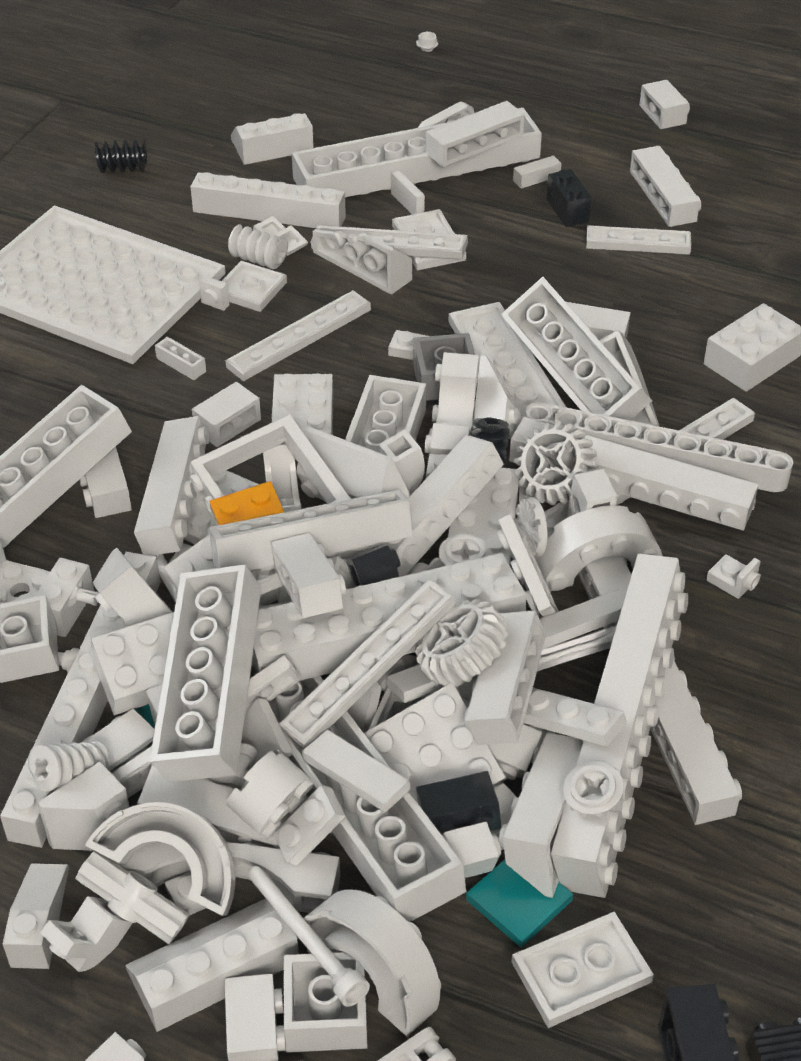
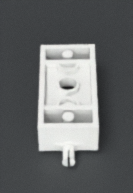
[0,542,99,637]

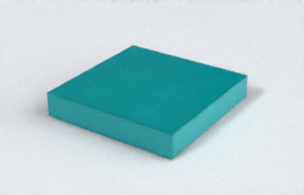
[466,859,573,948]

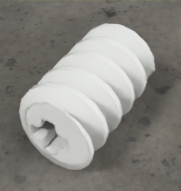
[228,224,288,270]
[28,741,109,792]

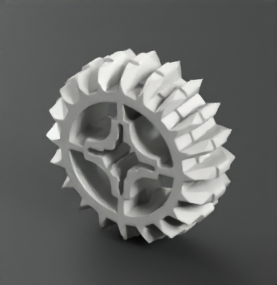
[514,421,598,505]
[415,599,509,687]

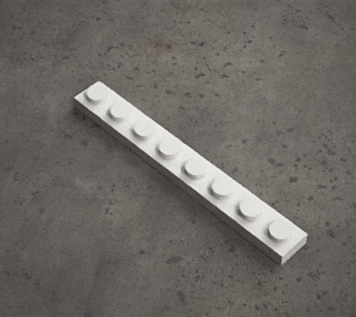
[400,654,627,747]

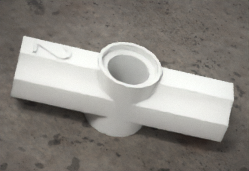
[75,851,190,944]

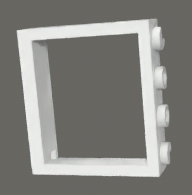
[189,414,351,515]

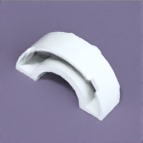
[425,352,479,455]
[535,505,662,592]
[85,802,236,916]
[294,890,441,1037]

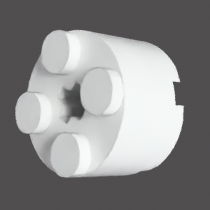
[226,749,314,840]

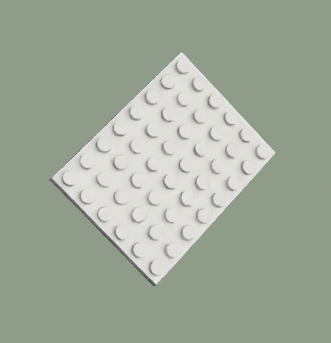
[0,205,225,364]

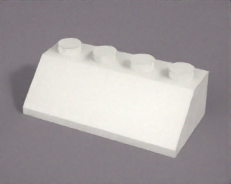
[296,426,411,503]
[499,733,584,898]
[125,899,299,1032]

